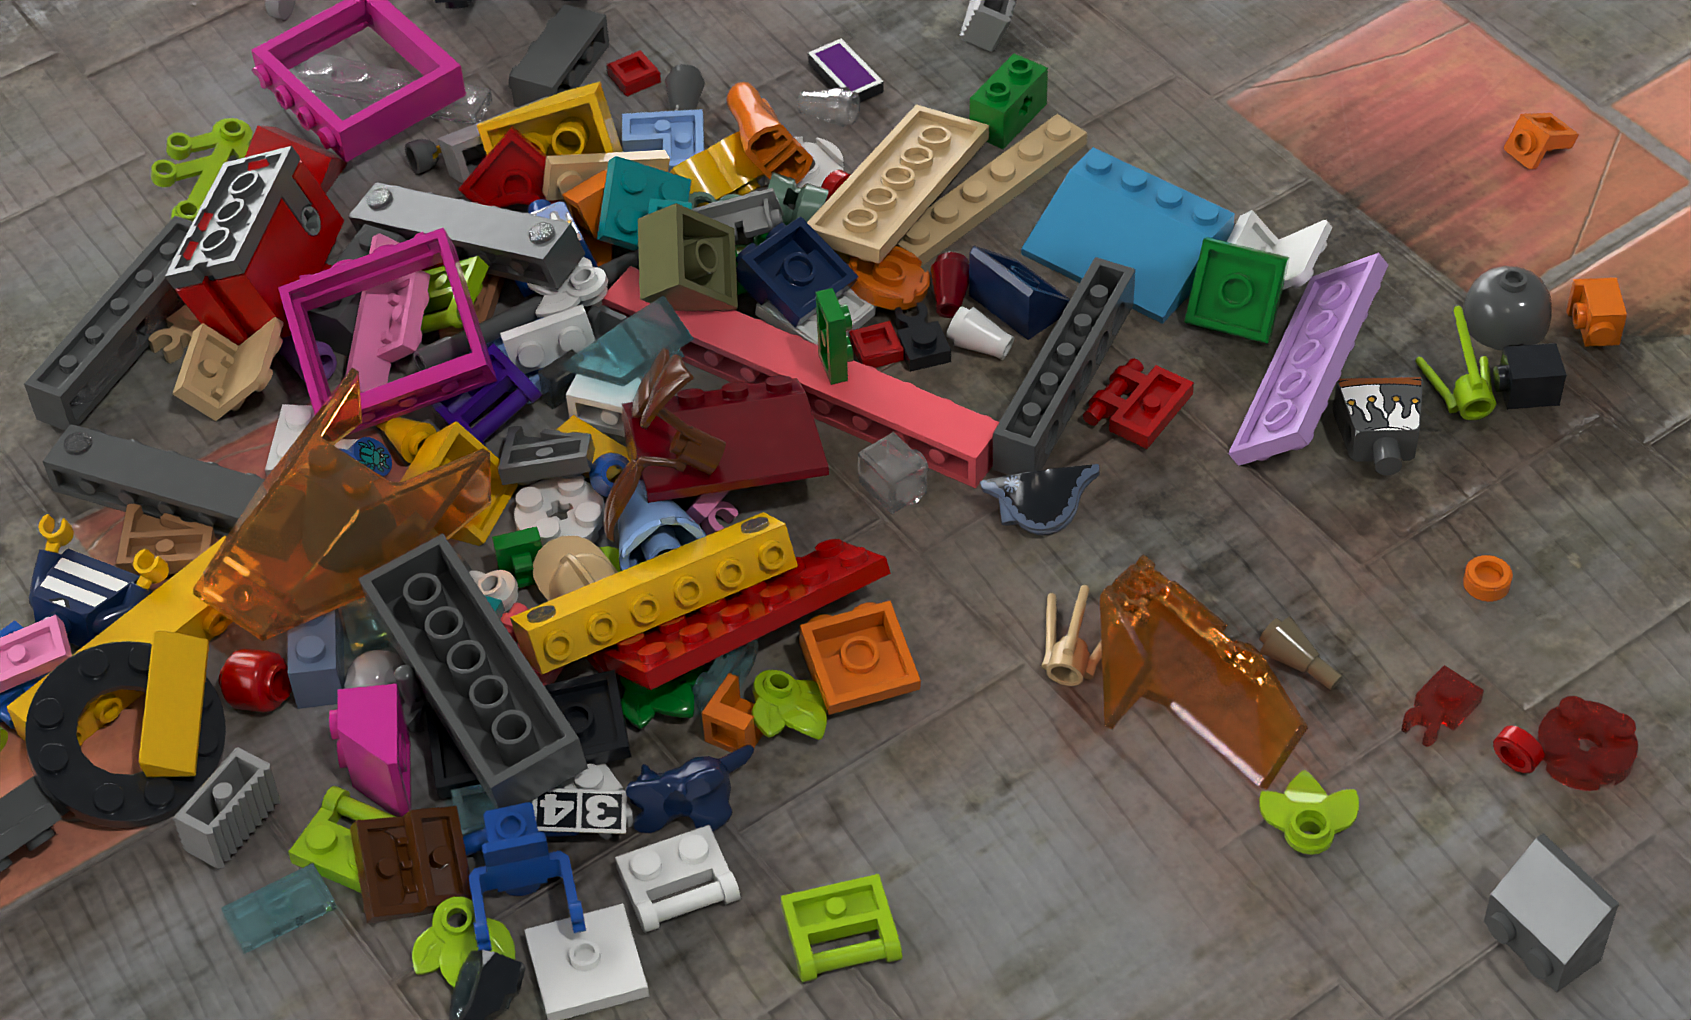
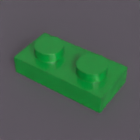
[815,288,853,385]

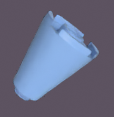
[618,483,707,571]

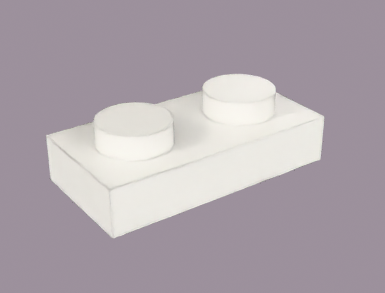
[500,304,598,374]

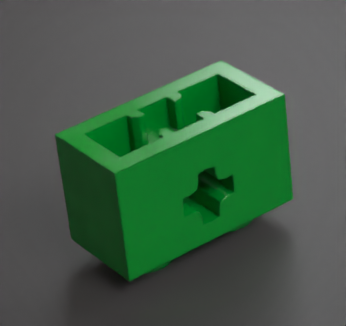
[970,53,1048,150]

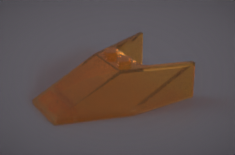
[193,368,491,641]

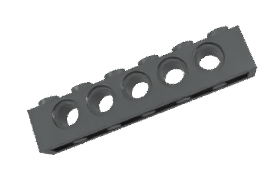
[993,257,1136,475]

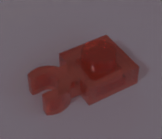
[1401,665,1484,747]

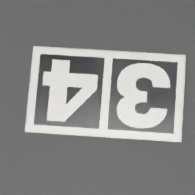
[532,788,627,834]

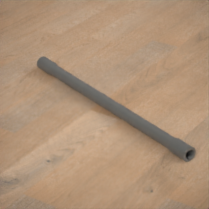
[413,184,769,371]

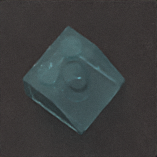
[563,296,694,387]

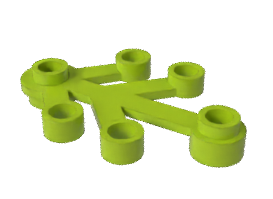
[151,118,253,221]

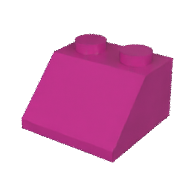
[329,684,411,817]

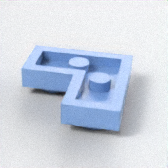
[622,109,704,172]

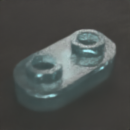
[693,639,758,712]

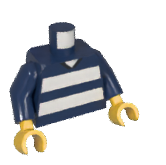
[29,514,169,647]

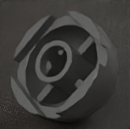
[1463,266,1552,351]

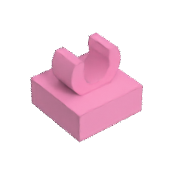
[685,490,738,535]

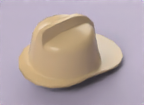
[533,536,618,601]

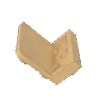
[172,317,283,421]

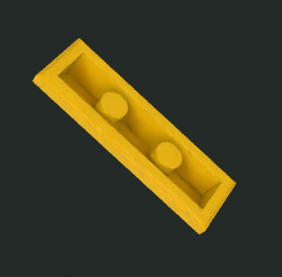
[139,630,209,777]

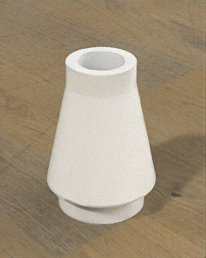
[946,306,1014,360]

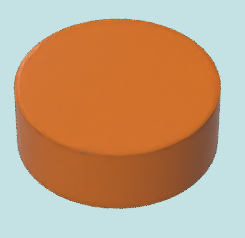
[1463,555,1513,602]

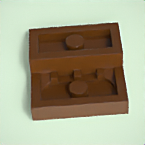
[350,806,472,923]

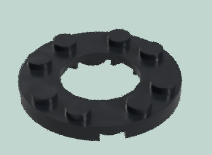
[25,641,226,828]

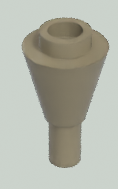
[1259,616,1343,691]

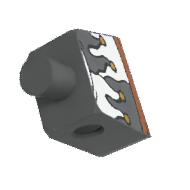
[1332,377,1423,475]

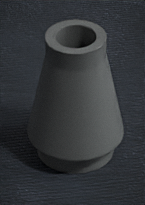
[665,64,705,111]

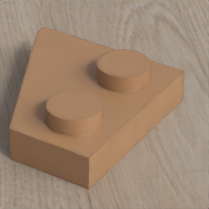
[116,504,216,576]

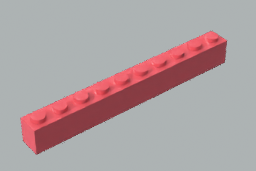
[602,266,999,489]

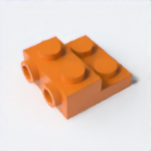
[799,600,921,715]

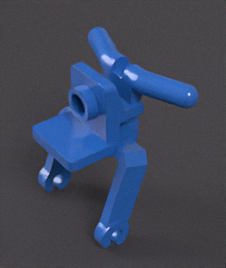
[463,802,586,951]

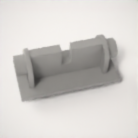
[692,188,784,241]

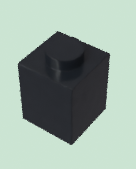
[1493,343,1567,409]

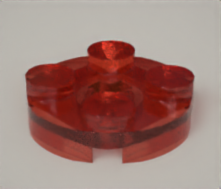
[1536,696,1638,791]

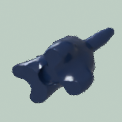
[625,745,754,833]

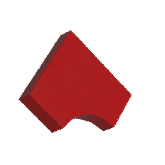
[458,126,559,208]

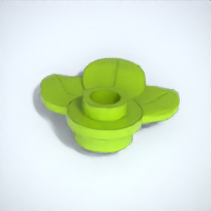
[751,670,828,740]
[1259,770,1359,854]
[412,896,516,988]

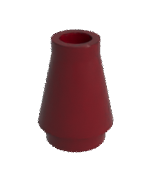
[930,252,969,318]

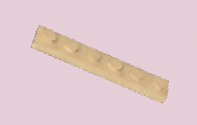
[895,114,1087,267]

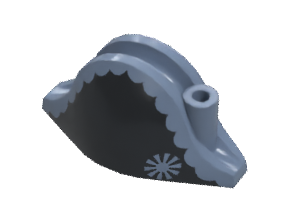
[980,464,1100,535]

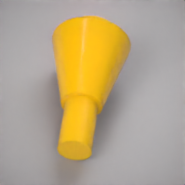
[375,417,436,463]

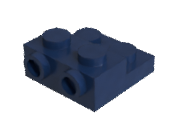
[736,216,859,328]

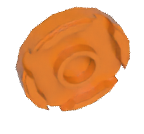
[847,246,931,310]

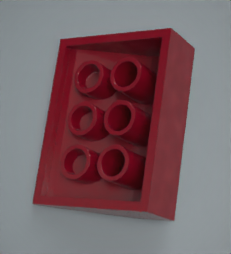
[622,375,829,503]

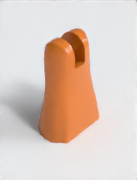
[727,82,813,184]

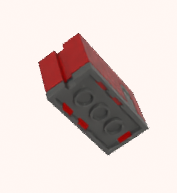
[164,146,345,346]

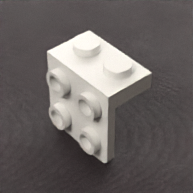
[1227,210,1332,290]

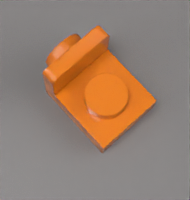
[1504,113,1579,169]

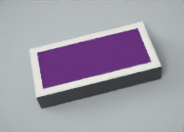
[808,39,884,107]

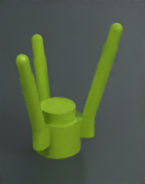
[1415,305,1497,420]

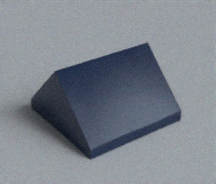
[969,246,1071,340]

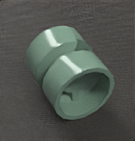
[768,172,829,226]

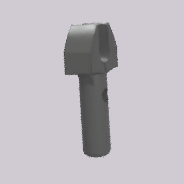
[394,665,433,733]

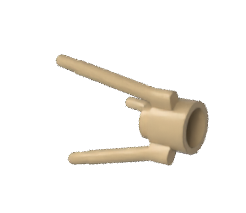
[1042,585,1125,686]

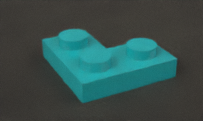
[597,156,691,251]

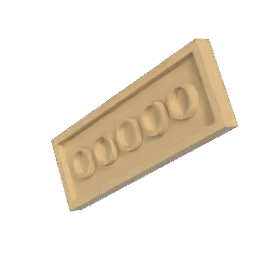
[807,105,989,264]

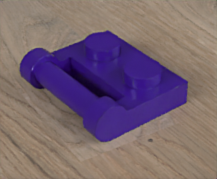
[431,343,543,446]

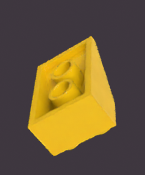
[477,81,623,156]

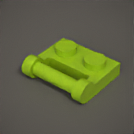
[421,256,489,335]
[288,786,396,893]
[780,874,902,983]

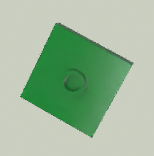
[1184,237,1290,343]

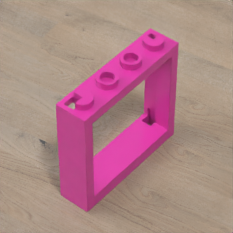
[251,0,466,162]
[278,227,497,439]

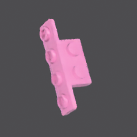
[344,233,431,394]

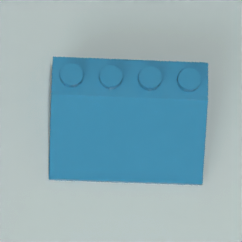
[1021,147,1235,324]

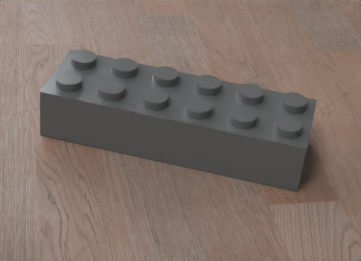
[358,534,588,809]

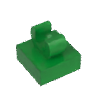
[492,526,542,588]

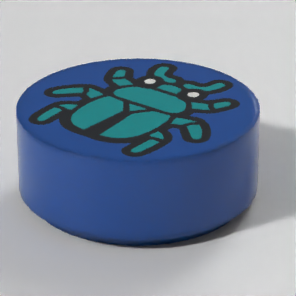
[348,437,392,484]

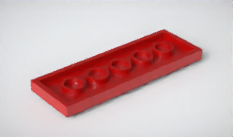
[602,539,891,690]

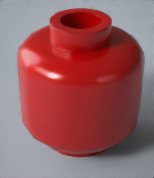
[219,649,292,713]

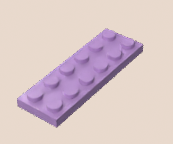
[1228,253,1388,466]

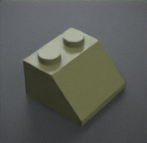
[638,203,738,311]

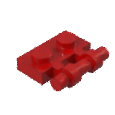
[1083,358,1194,449]

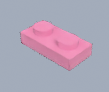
[0,615,72,693]

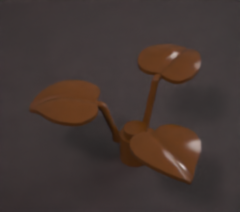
[603,347,726,542]

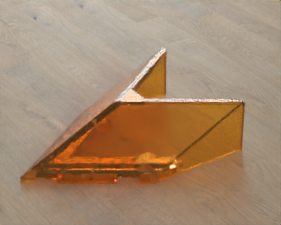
[1100,554,1308,790]

